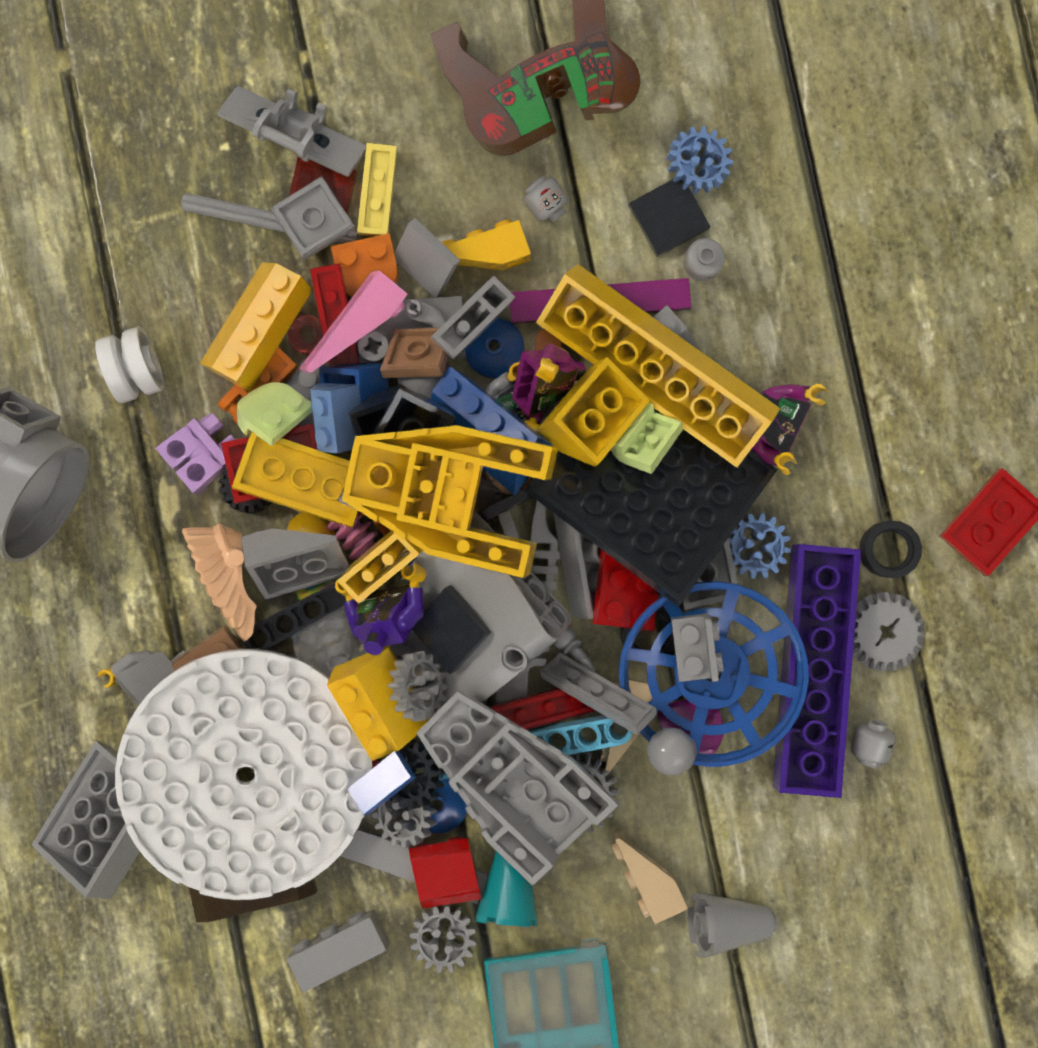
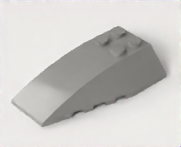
[416,690,619,886]

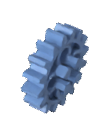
[666,126,733,194]
[729,513,791,579]

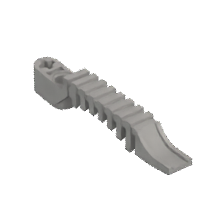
[496,501,560,704]

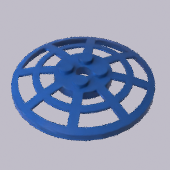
[619,581,809,767]

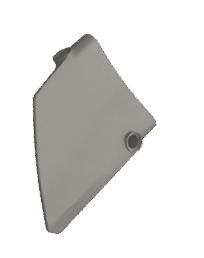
[395,511,571,742]

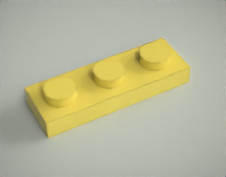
[357,143,398,237]

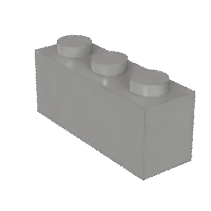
[286,910,389,993]

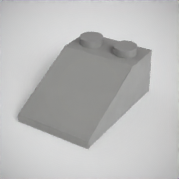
[241,528,350,599]

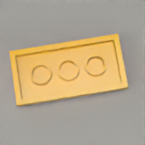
[232,432,358,528]

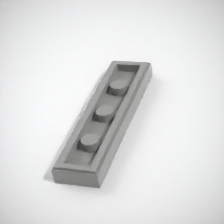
[540,652,657,735]

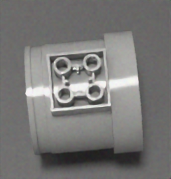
[0,387,89,563]

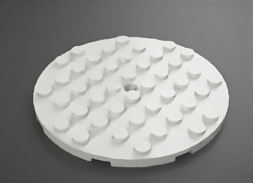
[115,649,372,900]

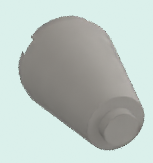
[687,893,777,958]

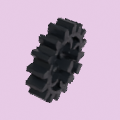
[387,740,445,809]

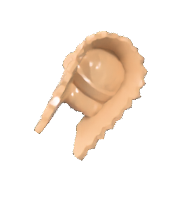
[182,523,257,641]

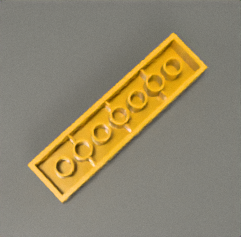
[536,264,781,467]

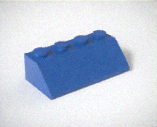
[431,366,553,495]

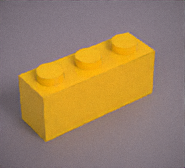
[337,530,422,604]

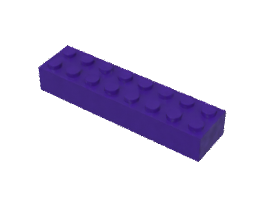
[772,544,861,798]

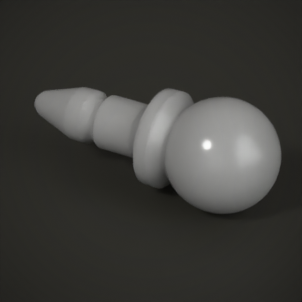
[554,626,595,672]

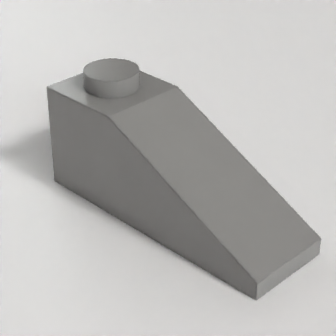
[431,276,515,359]

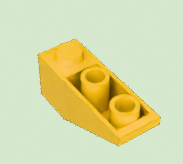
[441,219,531,271]

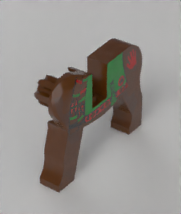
[430,0,641,156]

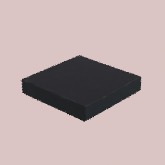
[628,179,710,257]
[412,585,491,674]

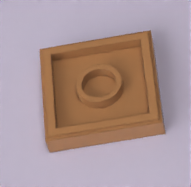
[380,328,449,378]

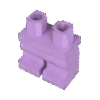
[155,413,236,496]

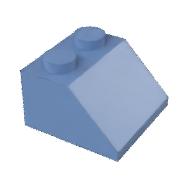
[310,383,361,453]

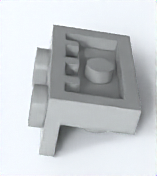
[671,613,723,682]

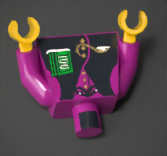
[512,344,586,435]
[751,384,829,475]

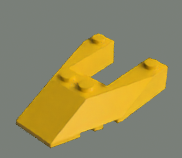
[342,425,558,578]

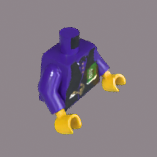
[335,563,426,655]

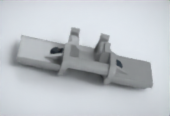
[217,86,366,177]

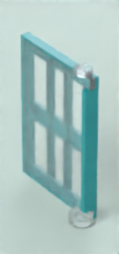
[484,938,619,1048]

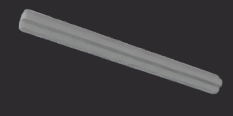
[181,193,358,244]

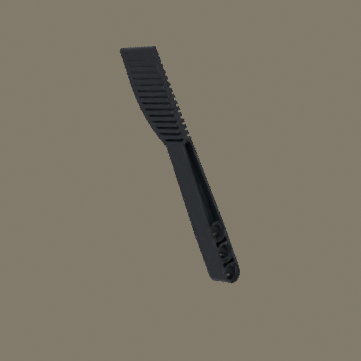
[244,489,533,650]

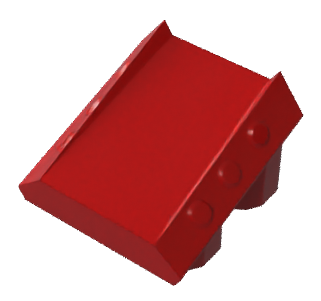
[409,836,482,909]

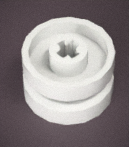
[95,326,164,404]

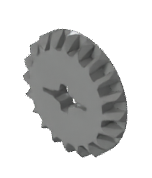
[853,592,926,671]

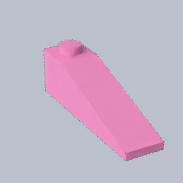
[299,270,407,373]

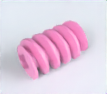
[327,512,378,560]

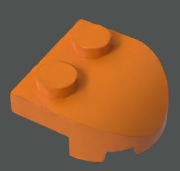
[330,233,399,298]

